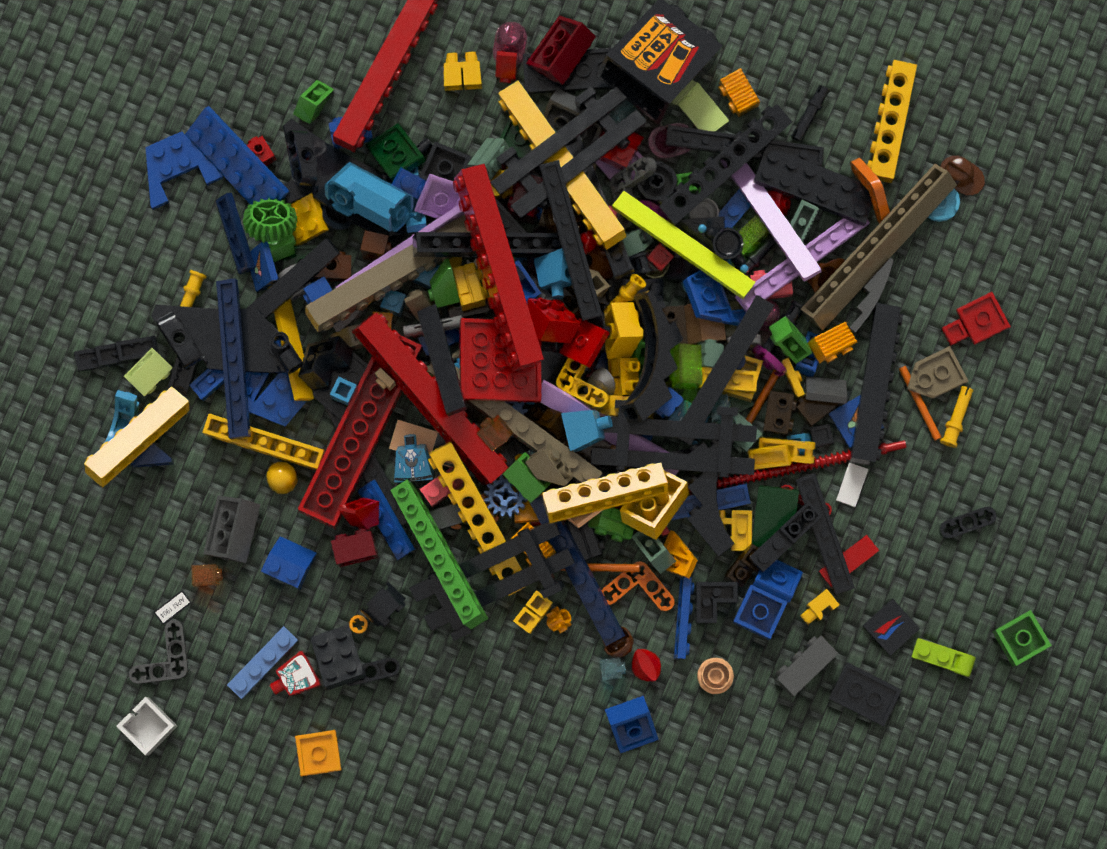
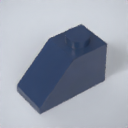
[131,443,174,468]

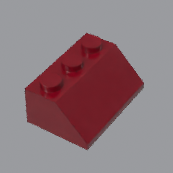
[526,16,596,85]

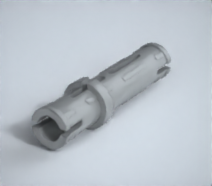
[403,315,464,339]

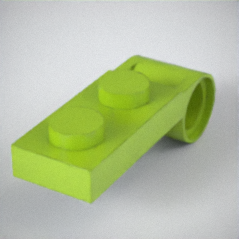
[911,638,976,677]

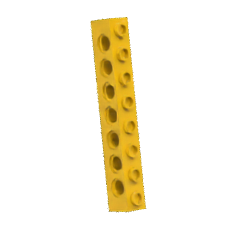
[428,441,524,596]

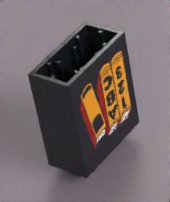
[596,0,723,125]

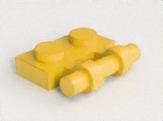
[719,510,752,551]

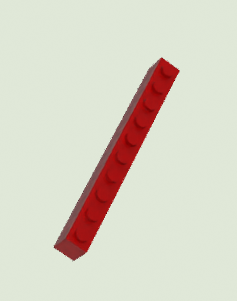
[333,0,438,153]

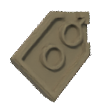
[907,346,969,399]

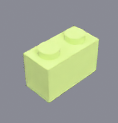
[124,348,173,396]

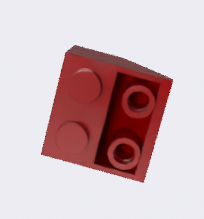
[527,298,581,343]

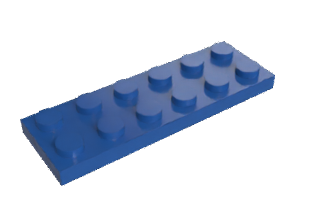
[185,106,290,205]

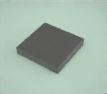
[805,376,847,404]

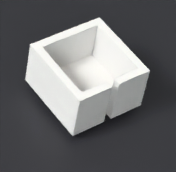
[117,697,177,755]

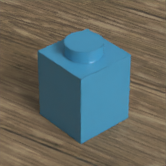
[380,290,407,317]
[330,376,357,406]

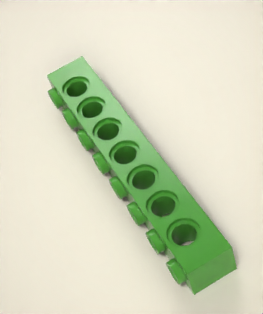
[390,480,488,629]

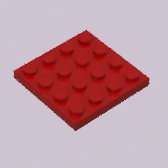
[460,318,541,402]

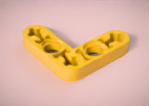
[556,358,610,410]

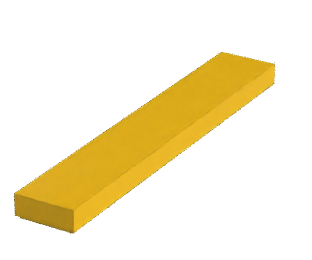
[268,287,314,401]

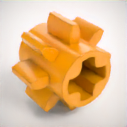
[546,606,572,633]

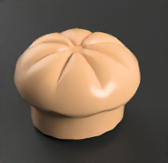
[697,658,734,694]

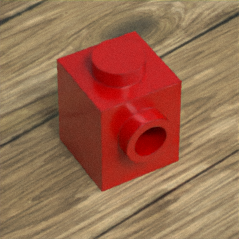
[247,136,276,166]

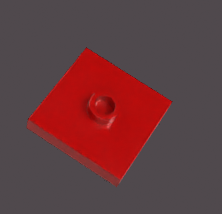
[956,292,1011,345]
[559,318,610,368]

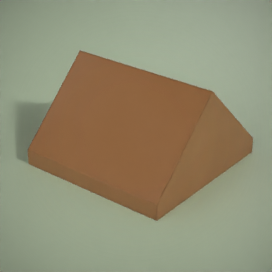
[684,304,727,346]

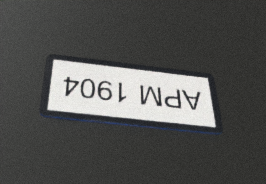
[154,590,191,624]

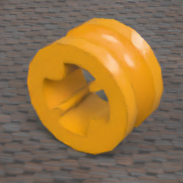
[349,615,368,634]

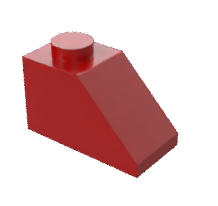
[495,51,518,84]
[339,497,379,530]

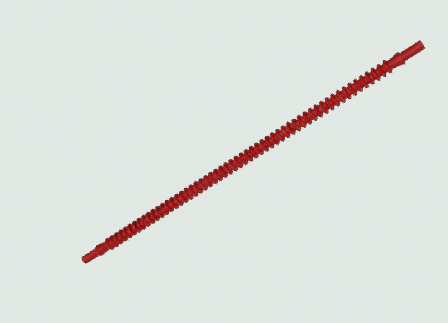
[531,440,907,527]

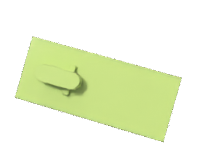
[678,83,729,132]

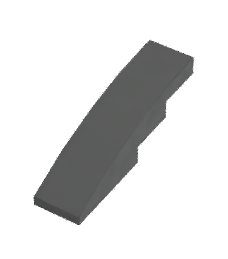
[849,258,894,336]

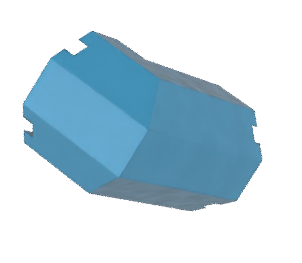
[325,162,413,232]

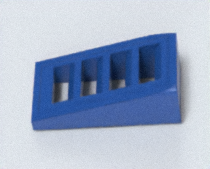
[794,331,819,377]

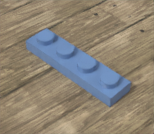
[227,626,299,699]

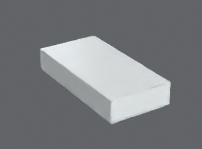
[836,462,868,508]

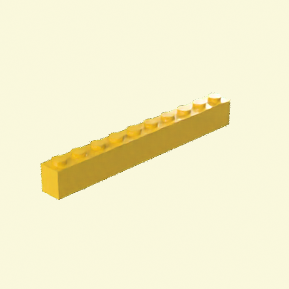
[498,81,627,250]

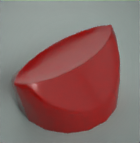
[631,649,661,682]

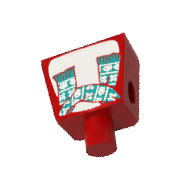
[270,651,322,696]

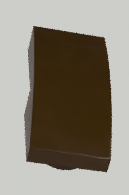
[725,543,759,588]

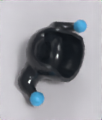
[698,224,749,273]

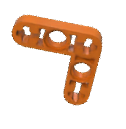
[850,158,890,224]
[601,561,674,612]

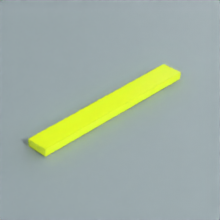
[612,191,755,299]

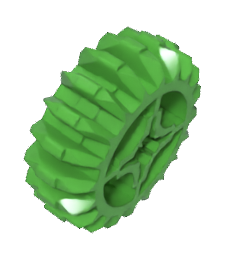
[243,198,297,244]

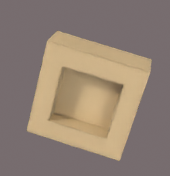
[375,368,396,391]

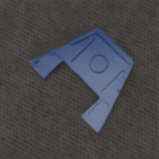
[145,131,223,210]
[683,259,746,326]
[247,342,306,427]

